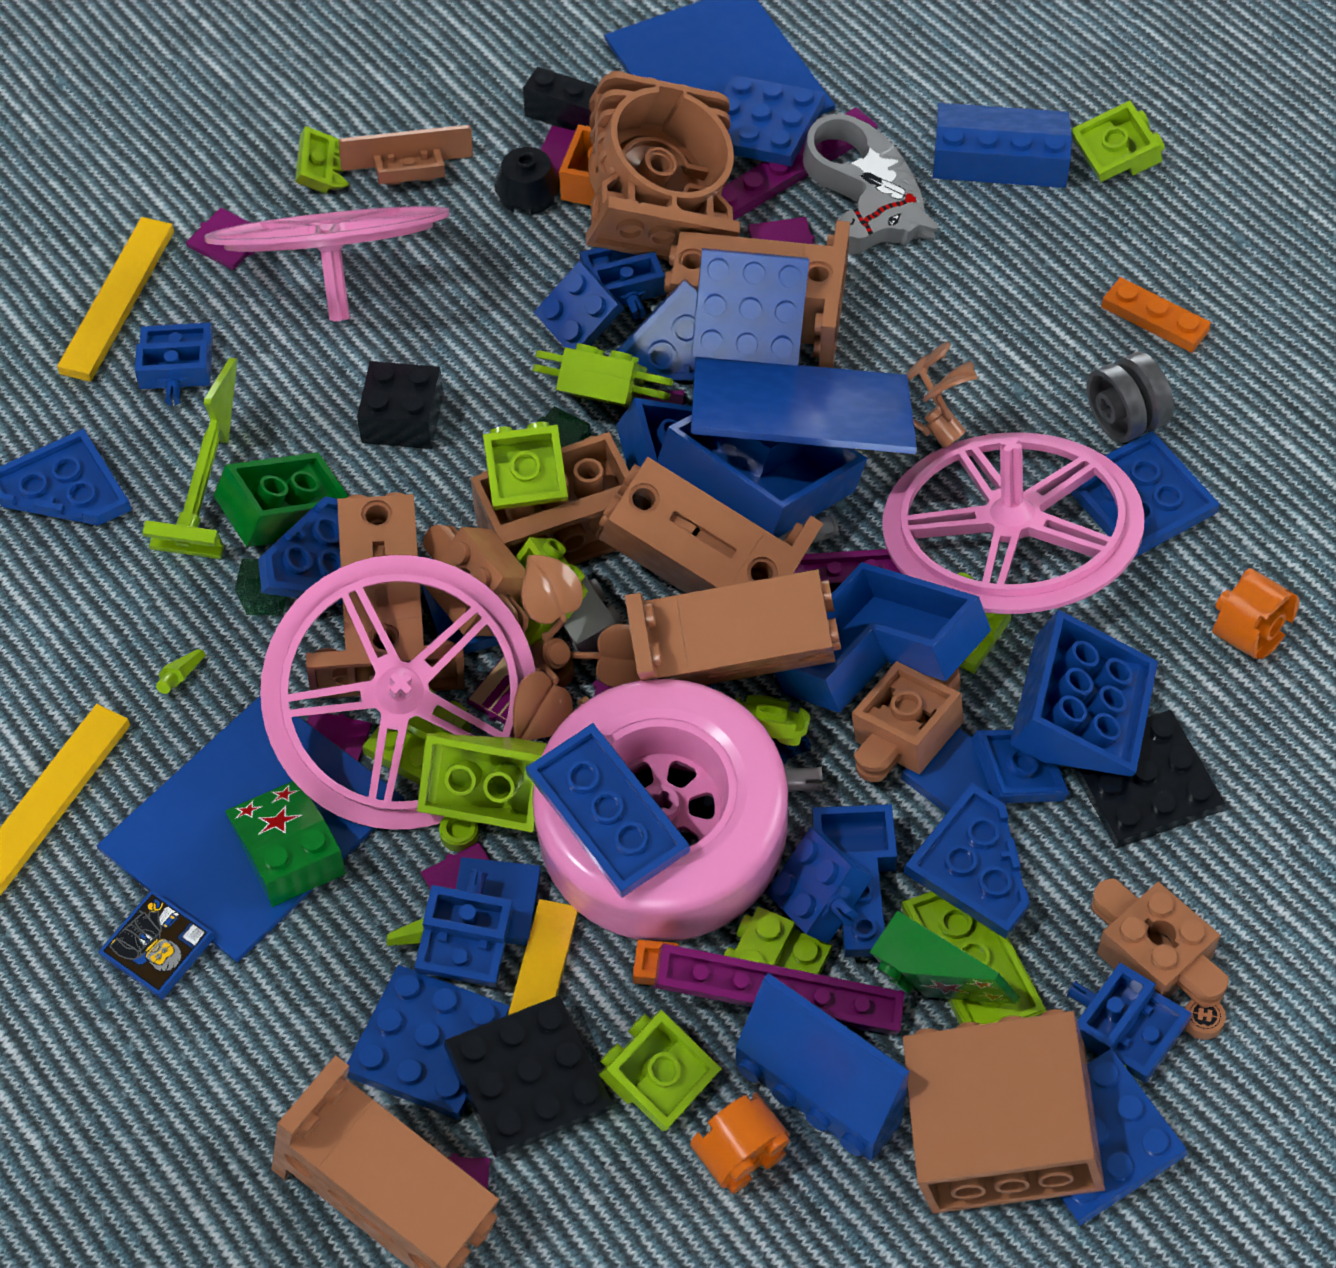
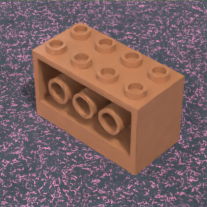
[470,432,642,565]

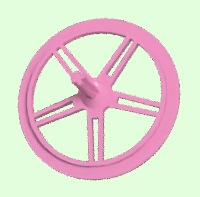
[204,206,450,321]
[882,432,1144,614]
[260,555,536,830]

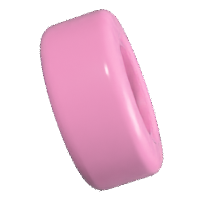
[532,679,788,942]

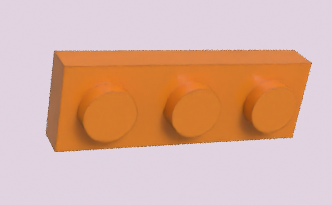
[1101,277,1211,353]

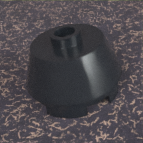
[494,147,560,214]

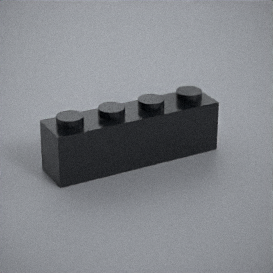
[523,66,597,131]

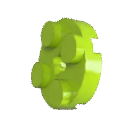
[735,695,810,746]

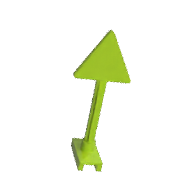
[142,357,237,559]

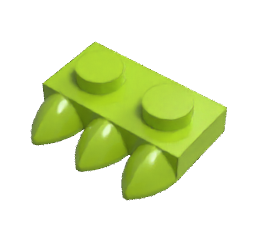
[295,126,349,194]

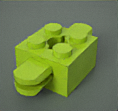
[532,343,674,408]

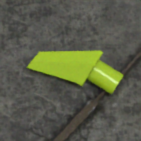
[156,649,206,694]
[386,918,424,946]

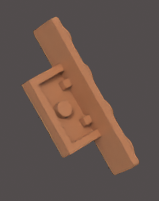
[338,125,473,185]

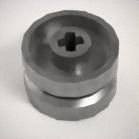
[1087,351,1174,444]

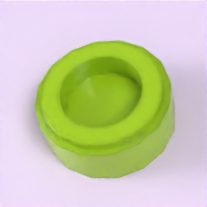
[439,817,479,852]

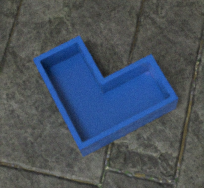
[657,415,868,538]
[774,562,991,713]

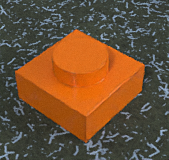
[633,939,678,985]

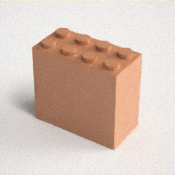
[903,1009,1105,1214]

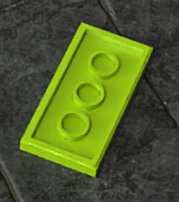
[901,891,1047,1024]

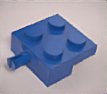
[580,248,665,320]
[135,323,213,406]
[766,827,873,944]
[414,869,514,988]
[1067,963,1191,1083]

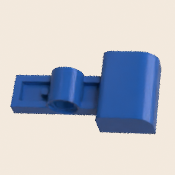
[812,804,897,958]

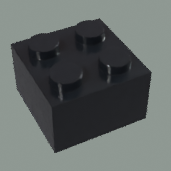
[357,361,444,449]

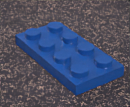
[525,723,690,898]

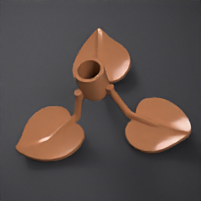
[905,341,978,448]
[513,555,641,740]

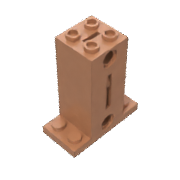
[664,220,850,368]
[598,457,824,593]
[306,492,465,699]
[625,569,841,685]
[271,1055,499,1268]

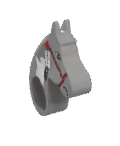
[803,114,938,255]

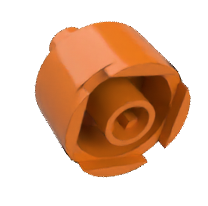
[1212,568,1299,659]
[690,1092,790,1194]

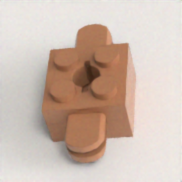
[423,524,529,636]
[852,661,964,782]
[1091,878,1229,1008]

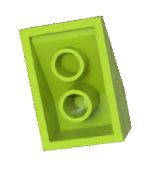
[417,733,547,833]

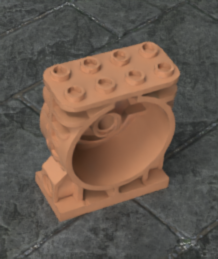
[586,71,740,261]

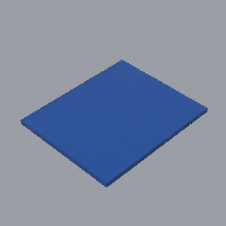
[604,0,835,116]
[691,357,917,454]
[96,695,405,963]

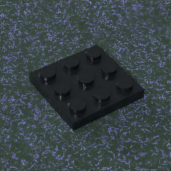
[1072,709,1225,849]
[444,995,613,1158]

